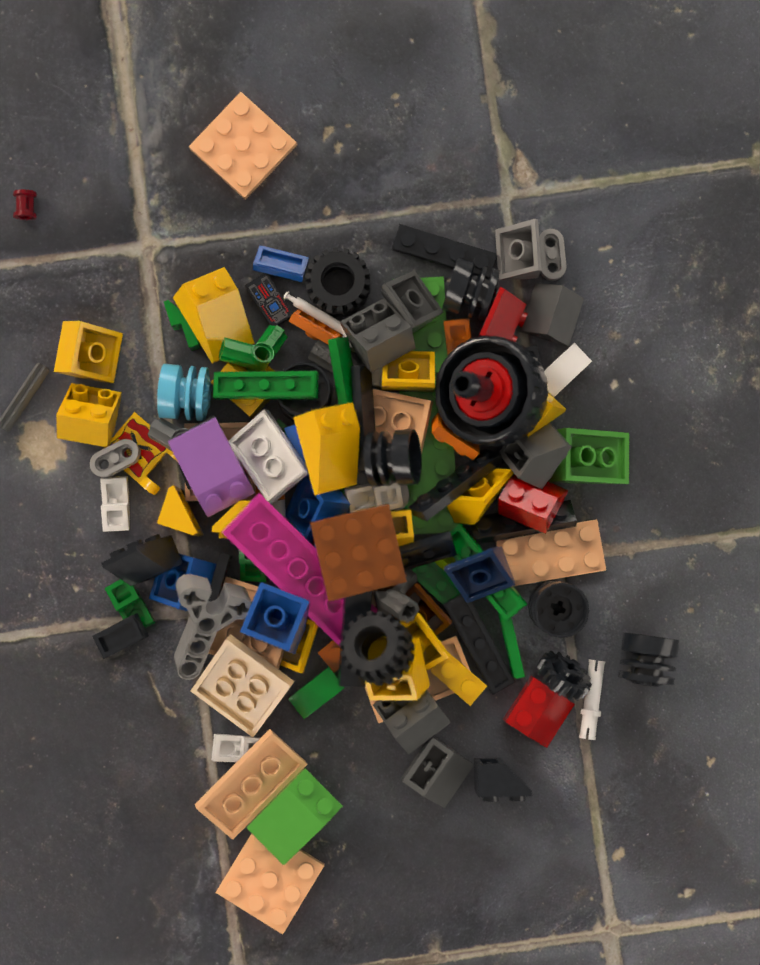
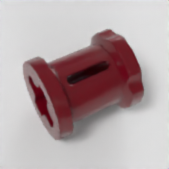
[13,189,37,220]

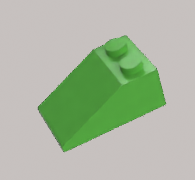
[548,428,629,484]
[246,769,343,865]

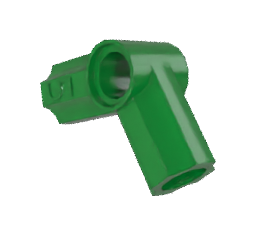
[218,325,288,372]

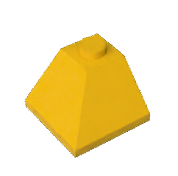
[447,468,513,525]

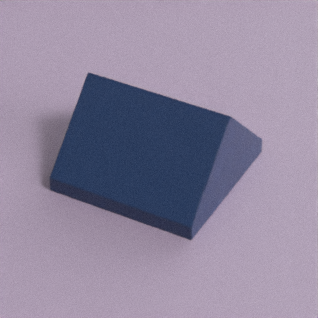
[444,546,515,603]

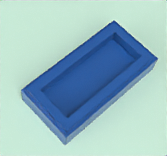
[253,245,309,282]

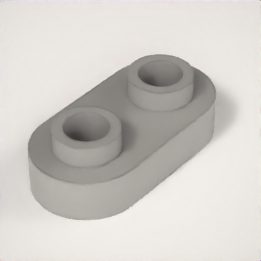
[539,229,566,281]
[90,439,141,478]

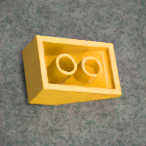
[173,267,254,364]
[294,402,360,495]

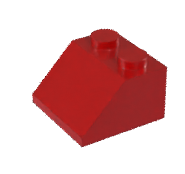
[479,287,528,342]
[498,475,568,534]
[503,676,575,748]

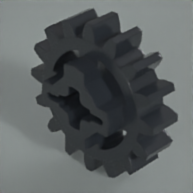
[537,651,592,701]

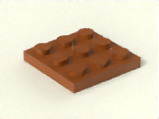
[310,503,407,601]

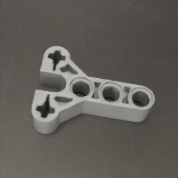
[174,574,252,680]

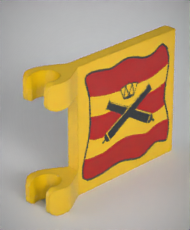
[103,412,178,495]

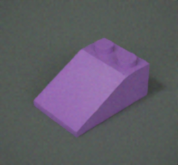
[168,417,255,517]

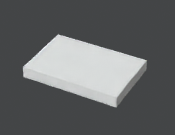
[228,409,308,504]

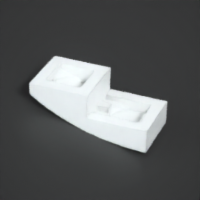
[544,343,592,397]
[100,476,130,532]
[345,481,404,513]
[211,734,261,762]

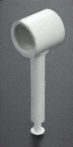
[284,291,355,352]

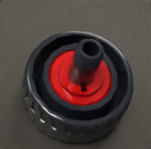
[435,335,548,446]

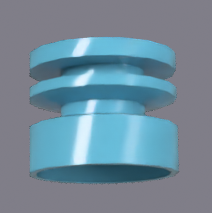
[157,364,212,422]

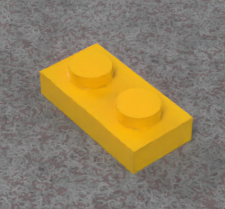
[430,651,487,706]

